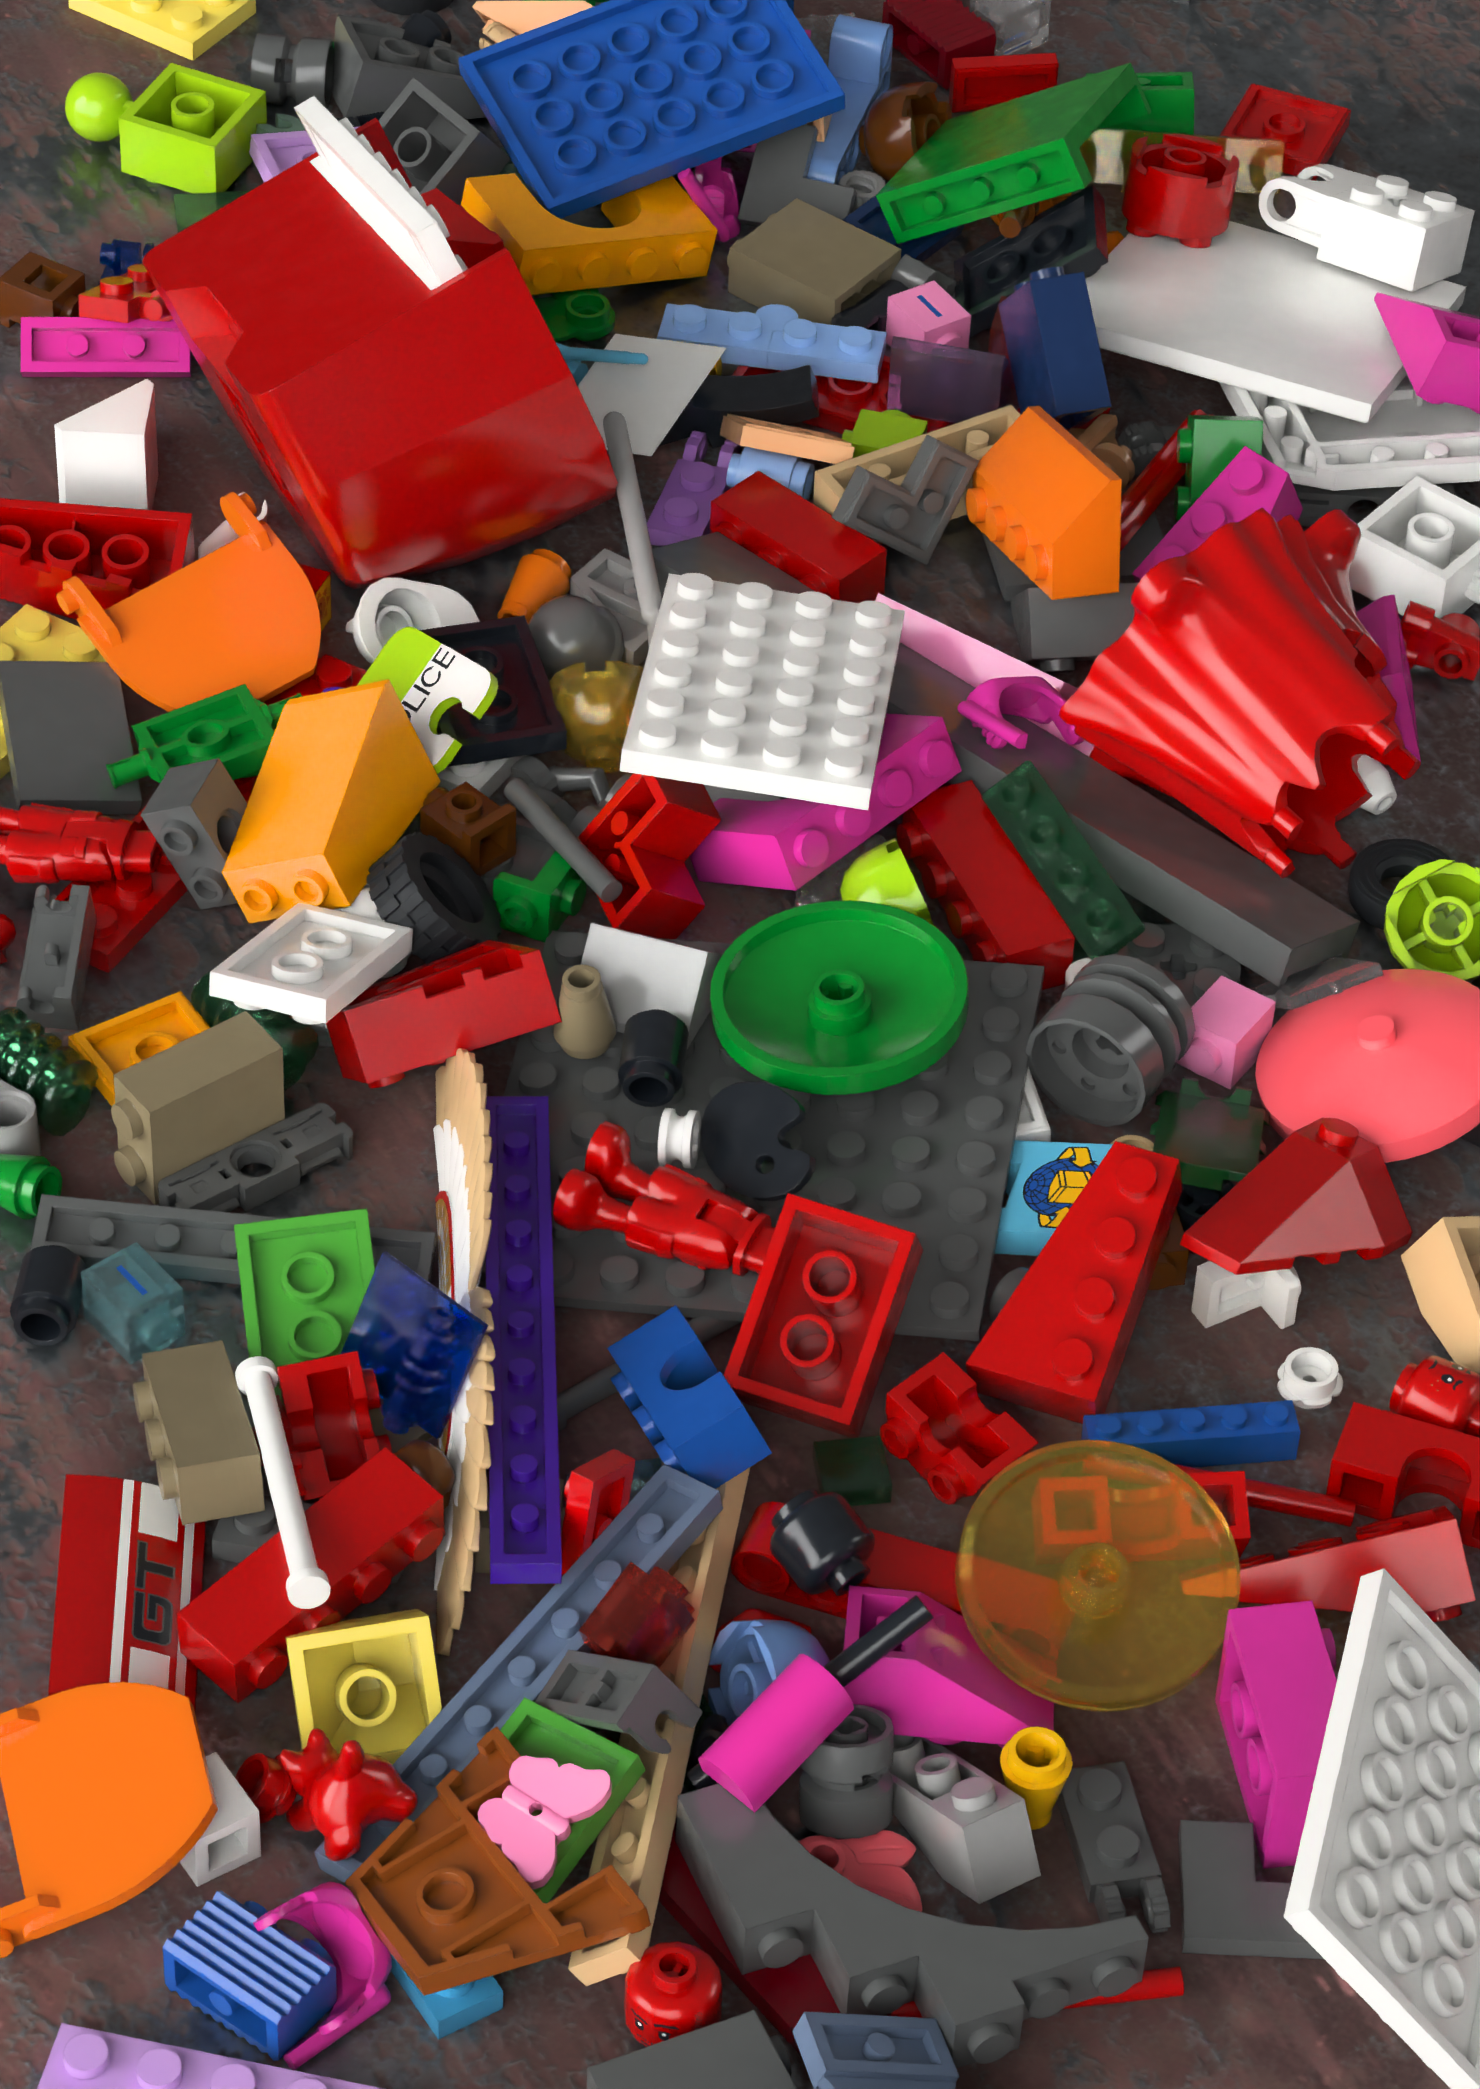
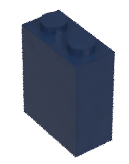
[998,267,1112,430]

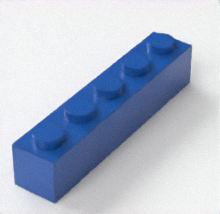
[1080,1400,1301,1475]

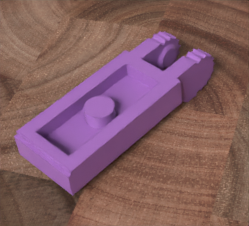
[647,431,741,547]

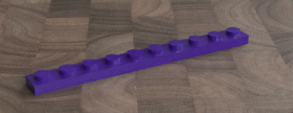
[485,1096,562,1584]

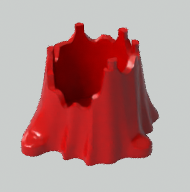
[1058,508,1421,878]

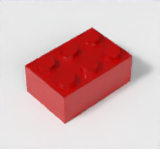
[724,1193,923,1440]

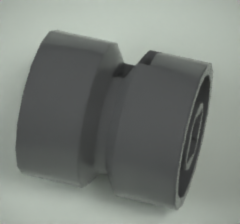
[251,33,334,109]
[799,1704,894,1839]

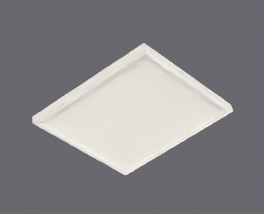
[1086,221,1467,424]

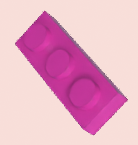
[20,317,191,377]

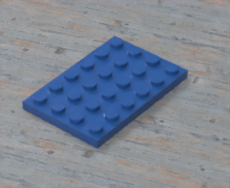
[458,0,845,219]

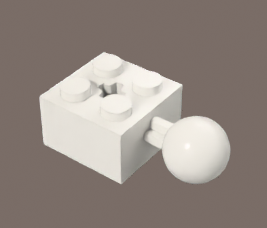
[1348,476,1480,618]

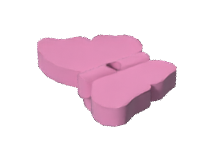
[477,1755,612,1890]

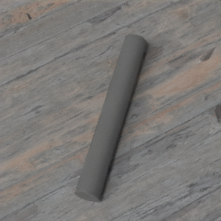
[504,778,623,902]

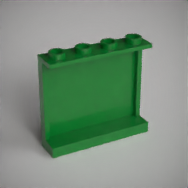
[876,63,1152,244]

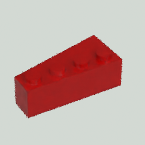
[0,498,195,620]

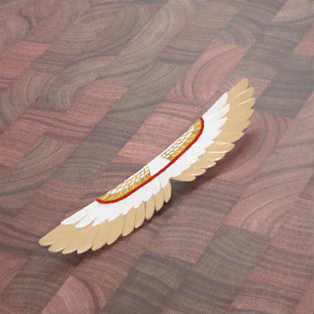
[433,1048,496,1656]

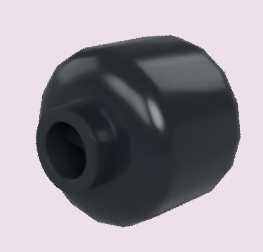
[770,1489,875,1596]

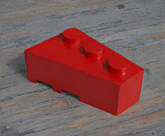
[326,940,562,1088]

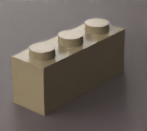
[133,1340,265,1525]

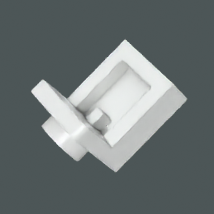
[1191,1260,1301,1329]

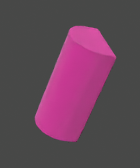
[698,1654,854,1813]

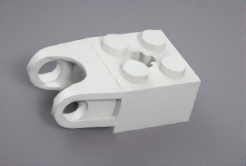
[1259,164,1475,292]

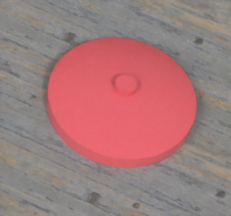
[1255,969,1480,1163]

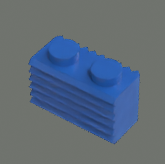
[163,1891,337,2061]

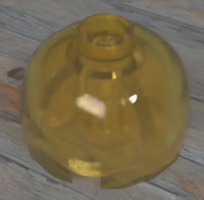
[549,661,644,773]

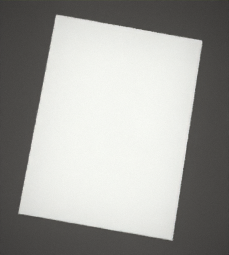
[578,334,726,456]

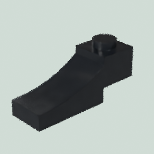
[659,365,820,449]

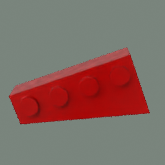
[965,1141,1183,1424]

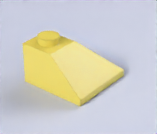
[285,1609,442,1765]

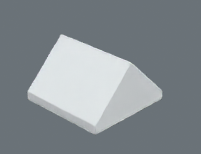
[54,379,159,510]

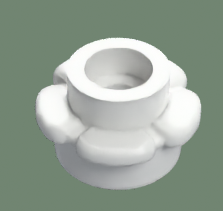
[1277,1347,1343,1409]

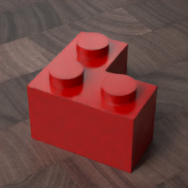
[578,773,722,939]

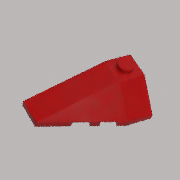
[1180,1118,1413,1275]
[1179,1505,1476,1623]

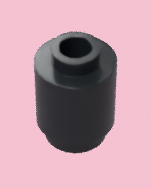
[618,1009,689,1107]
[10,1245,88,1346]

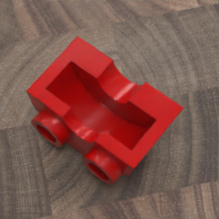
[276,1351,393,1500]
[880,1352,1039,1505]

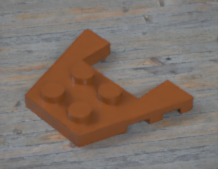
[344,1727,651,1996]

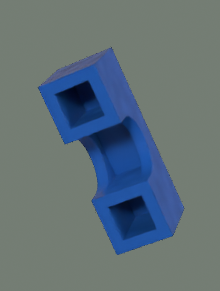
[607,1305,772,1489]

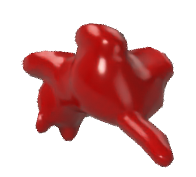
[280,1728,418,1862]

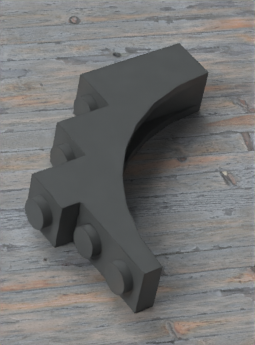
[675,1784,1149,2069]

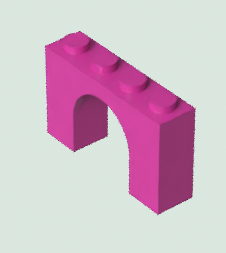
[690,713,962,891]

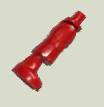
[0,803,163,884]
[553,1121,775,1277]

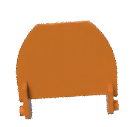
[56,492,321,712]
[0,1682,218,1959]

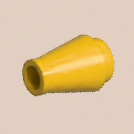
[1000,1727,1073,1830]

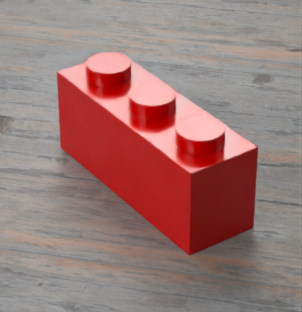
[710,471,887,603]

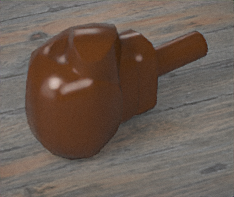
[395,1439,456,1509]

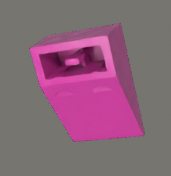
[1374,292,1480,414]
[843,1585,1055,1748]

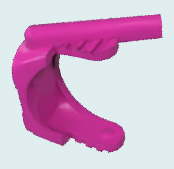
[677,157,741,242]
[957,676,1084,749]
[253,1882,392,2070]

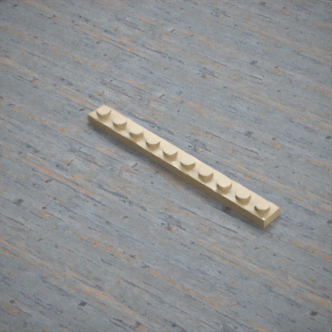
[568,1468,750,1986]

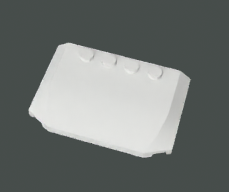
[1219,375,1480,491]

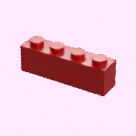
[897,780,1075,990]
[176,1447,445,1704]

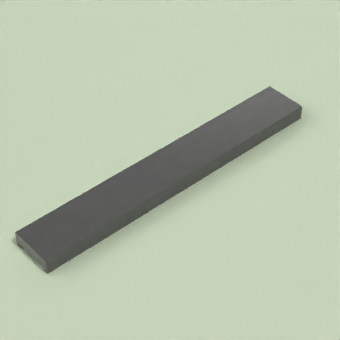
[633,532,1360,987]

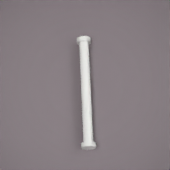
[235,1356,331,1609]

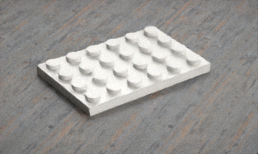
[620,573,905,810]
[1284,1568,1480,2089]

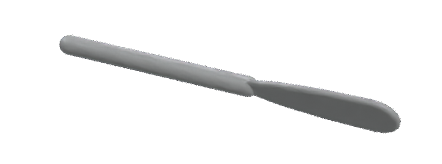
[603,411,662,647]

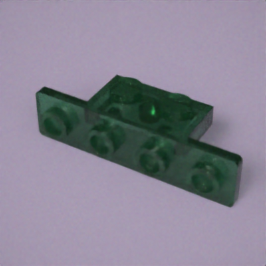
[982,761,1145,960]

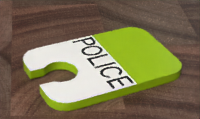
[357,627,498,774]

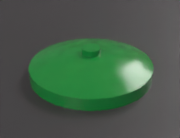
[710,900,969,1095]

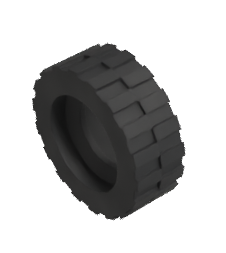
[367,832,502,964]

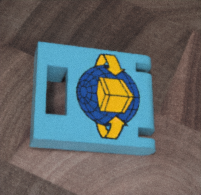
[995,1140,1136,1256]

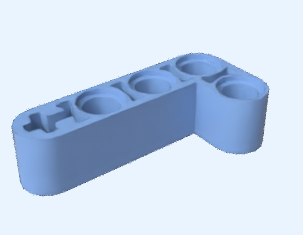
[807,14,893,185]

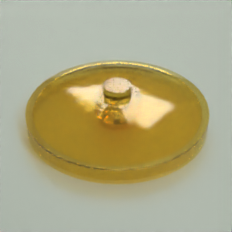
[955,1440,1241,1712]

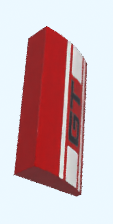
[48,1474,206,1715]

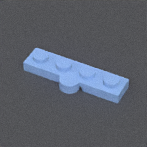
[657,303,887,383]

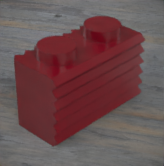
[882,0,997,90]

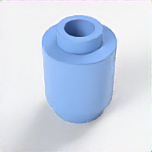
[726,447,815,501]

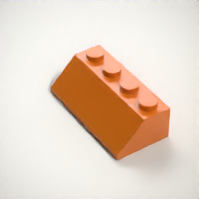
[965,406,1122,600]

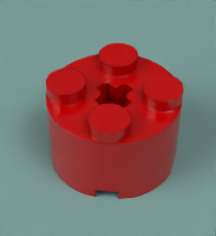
[1121,133,1240,249]

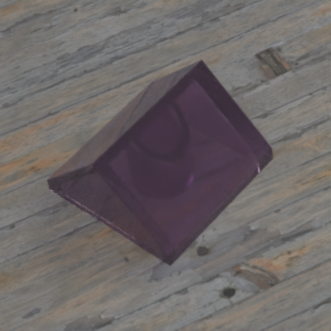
[887,336,1014,423]

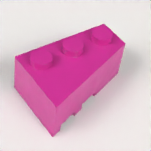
[1132,446,1303,583]

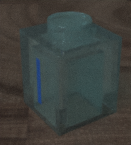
[81,1242,185,1364]

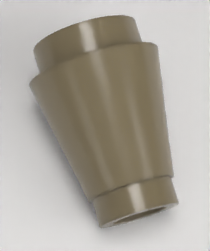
[553,965,617,1059]

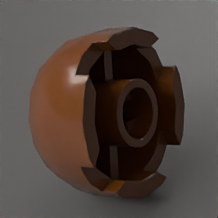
[858,82,953,183]

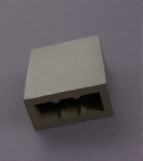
[727,198,901,325]
[111,1011,285,1205]

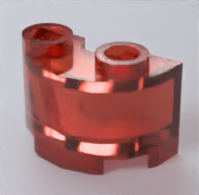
[579,1562,695,1669]

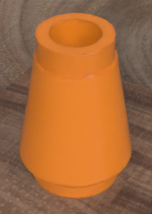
[497,549,572,623]

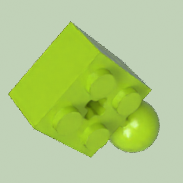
[65,63,267,201]

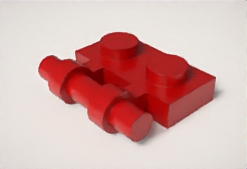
[78,264,173,323]

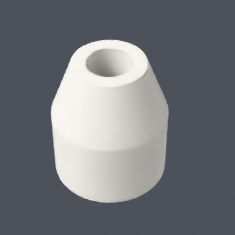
[1357,755,1397,815]

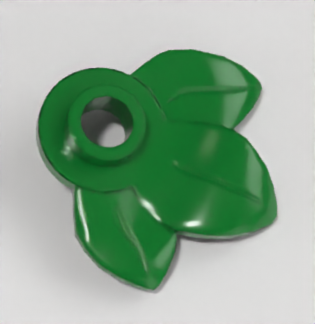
[533,288,615,342]

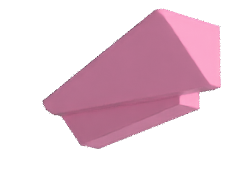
[875,593,1094,757]

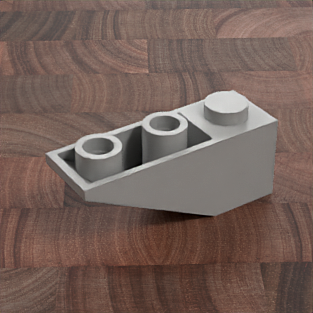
[889,1735,1041,1904]

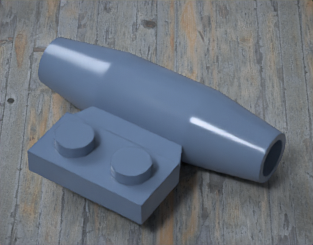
[792,2012,959,2089]

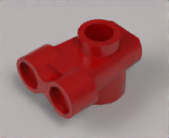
[1401,600,1480,681]

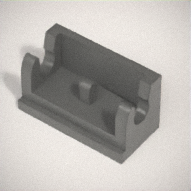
[14,884,97,1030]
[535,1650,703,1754]

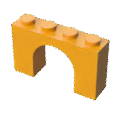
[461,173,718,295]

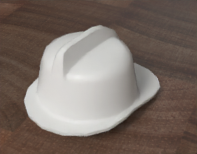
[345,578,480,664]

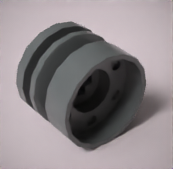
[1025,954,1195,1127]

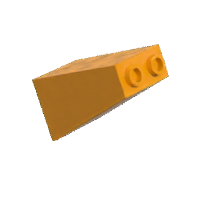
[222,679,441,924]

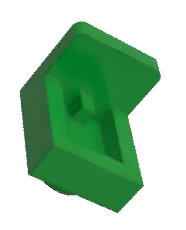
[493,851,586,942]

